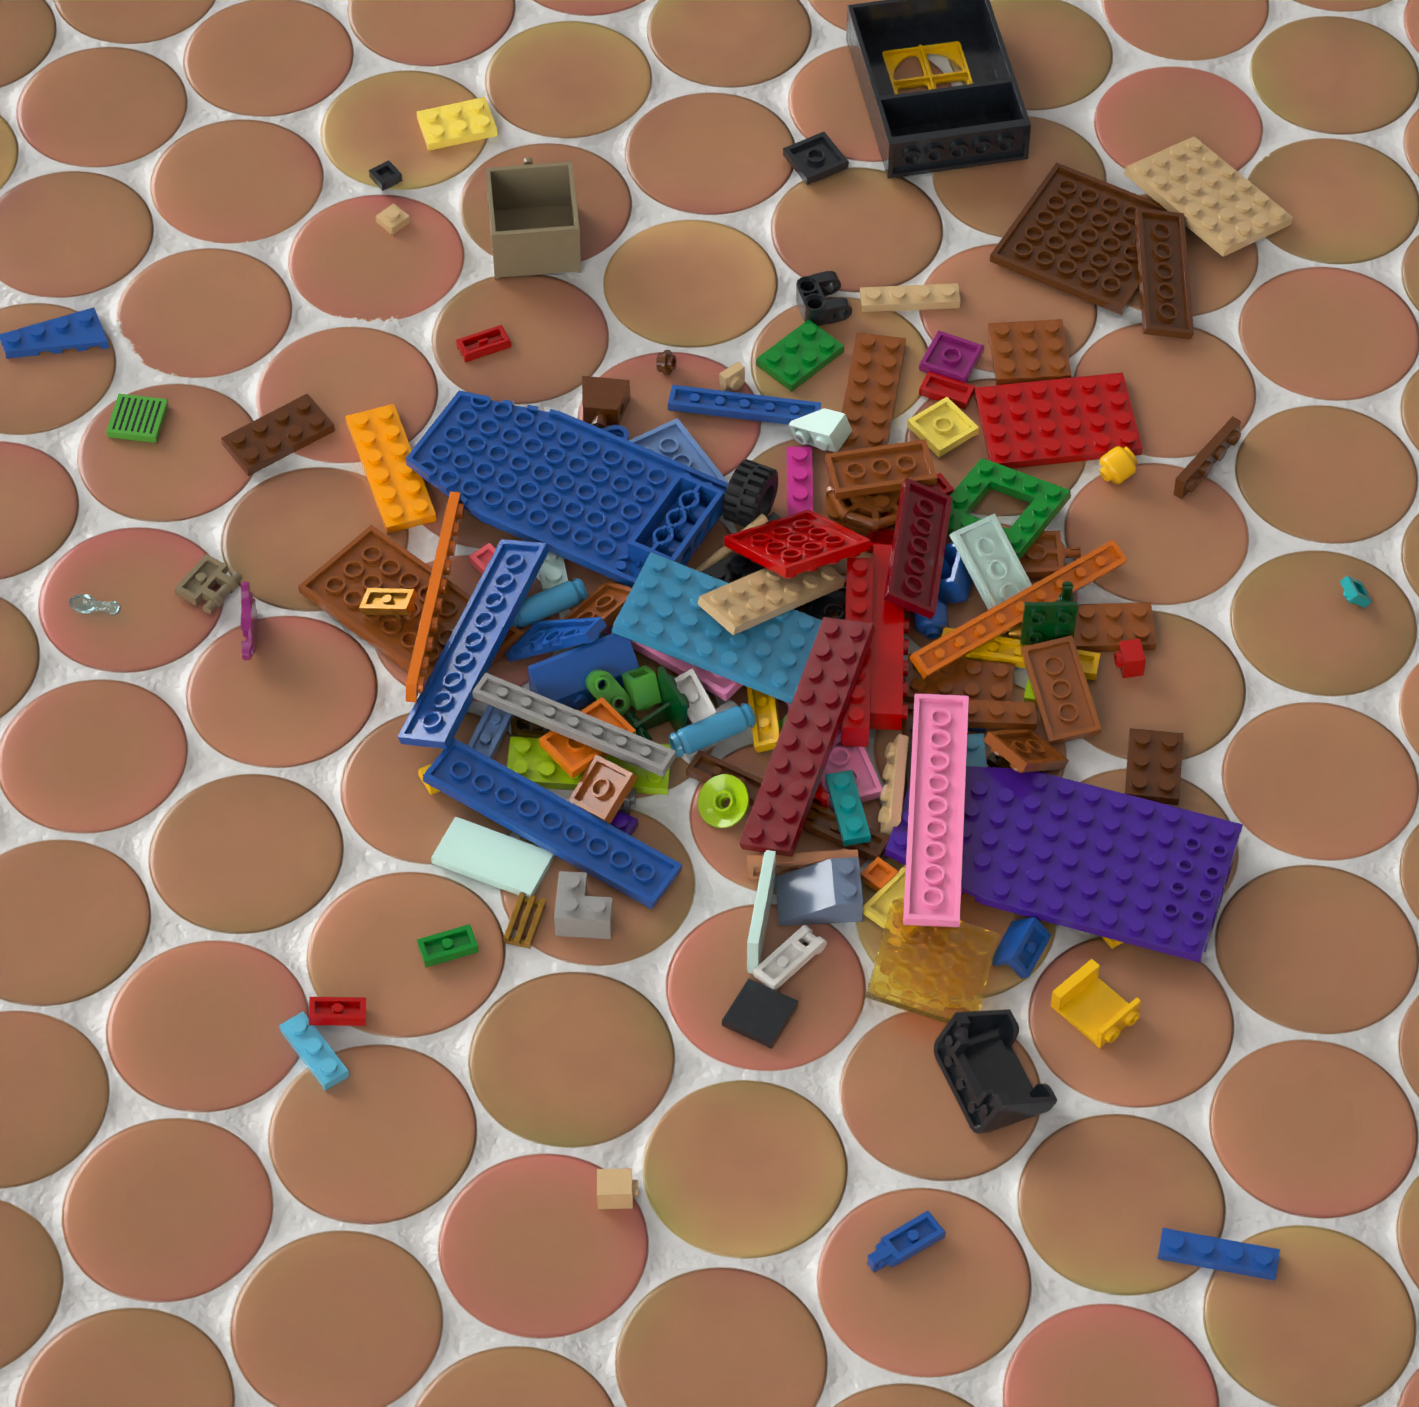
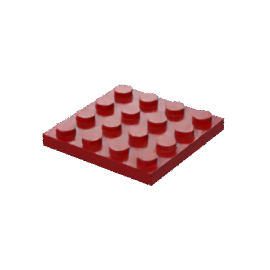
[724,509,871,578]

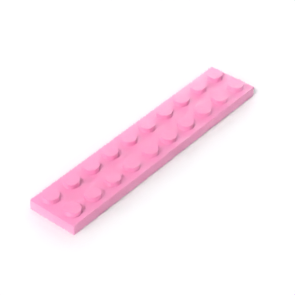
[903,694,969,927]

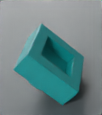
[1340,575,1372,608]

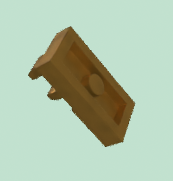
[359,588,417,618]

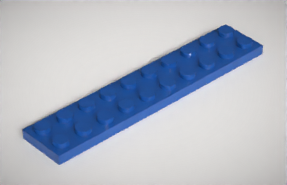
[398,539,550,749]
[423,738,682,909]

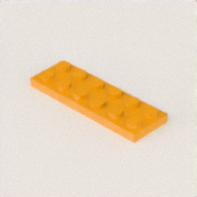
[345,404,437,534]

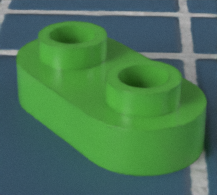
[585,669,631,715]

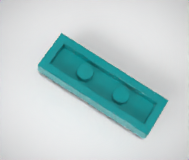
[825,770,871,846]

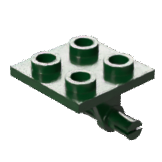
[1020,581,1078,645]
[625,666,690,741]

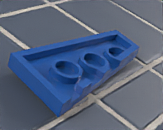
[0,307,109,359]
[504,617,607,662]

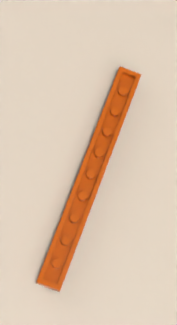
[406,491,464,703]
[909,539,1128,679]

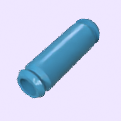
[511,578,588,628]
[668,703,756,757]

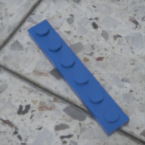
[668,385,821,425]

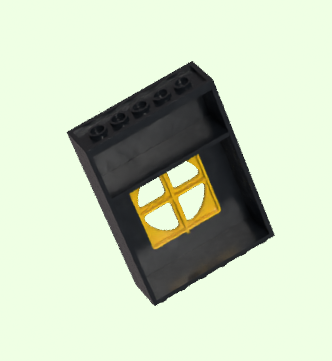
[846,0,1031,179]

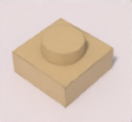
[376,204,410,235]
[719,362,745,392]

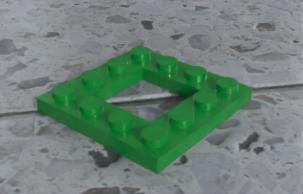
[947,458,1071,560]

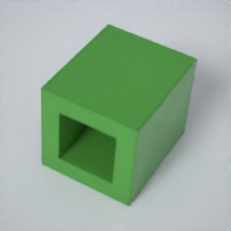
[621,665,662,711]

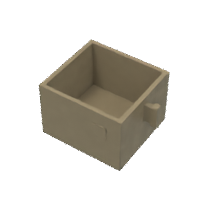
[486,157,581,280]

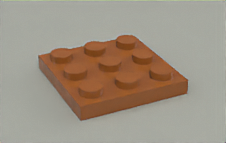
[988,319,1071,385]

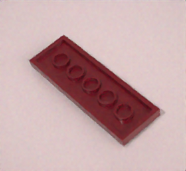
[884,478,953,619]

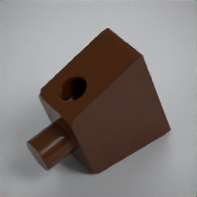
[582,376,630,428]

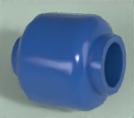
[914,599,949,639]

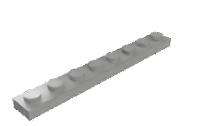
[472,673,676,777]

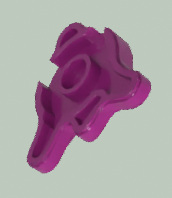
[241,582,258,660]

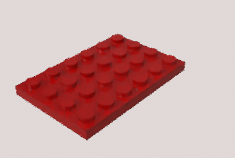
[974,372,1143,469]

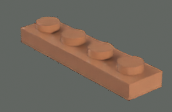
[747,849,858,880]

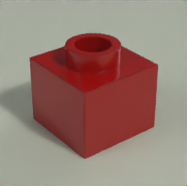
[1114,639,1146,678]

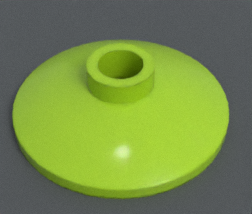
[698,774,749,828]

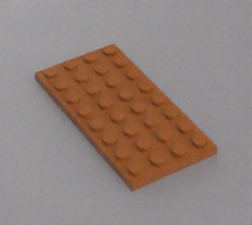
[298,525,523,683]

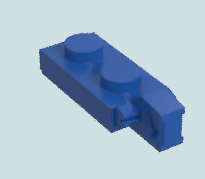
[867,1211,946,1272]

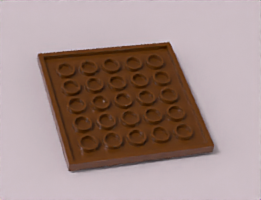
[990,163,1167,315]

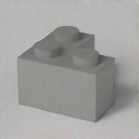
[554,871,613,939]

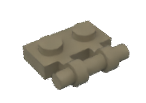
[175,554,242,614]

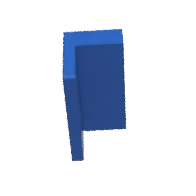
[990,917,1052,979]

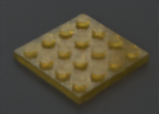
[865,899,999,1023]

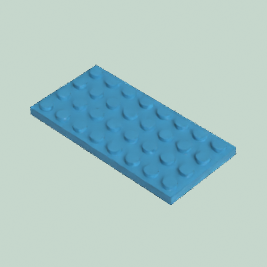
[611,552,822,704]

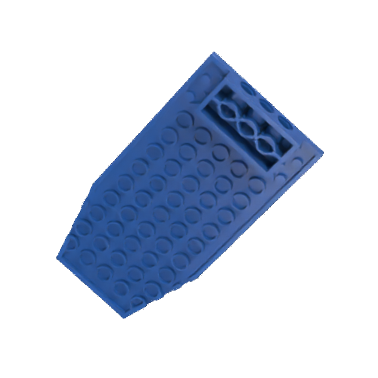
[405,390,728,588]

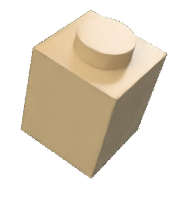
[597,1168,639,1209]

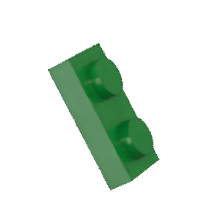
[417,924,479,968]

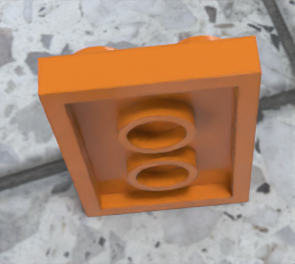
[539,697,636,779]

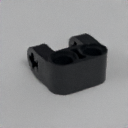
[796,271,853,326]

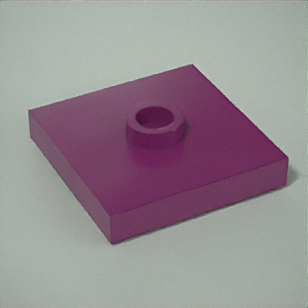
[919,330,984,383]

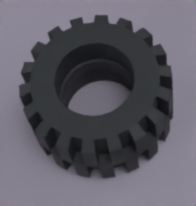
[723,459,778,527]

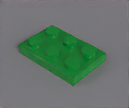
[756,319,844,392]

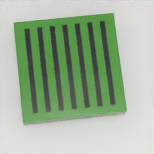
[106,394,169,443]

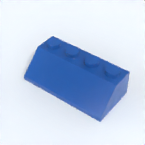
[528,633,639,709]

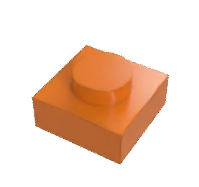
[860,857,899,892]

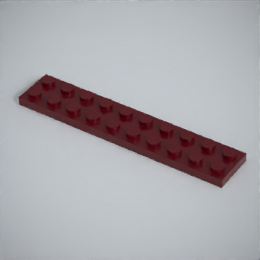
[739,617,875,857]

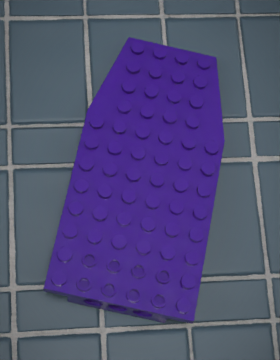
[885,766,1243,963]

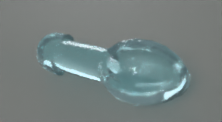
[69,594,121,615]

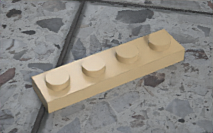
[860,283,960,312]
[878,734,909,837]

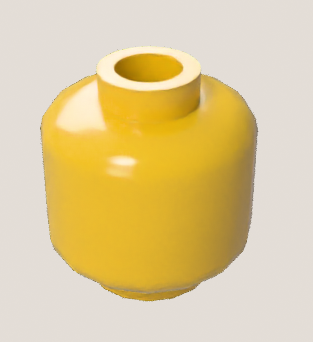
[1098,446,1138,484]

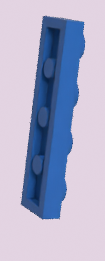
[1158,1228,1280,1281]

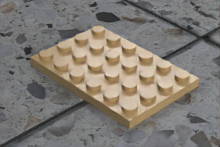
[1124,136,1294,257]

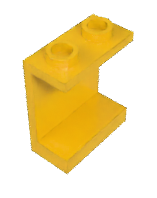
[1051,959,1141,1049]

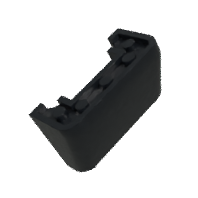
[934,1009,1058,1134]

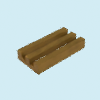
[503,893,547,949]

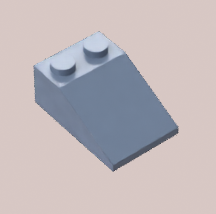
[775,857,863,926]

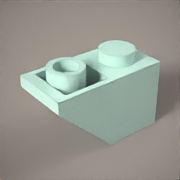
[789,408,853,452]

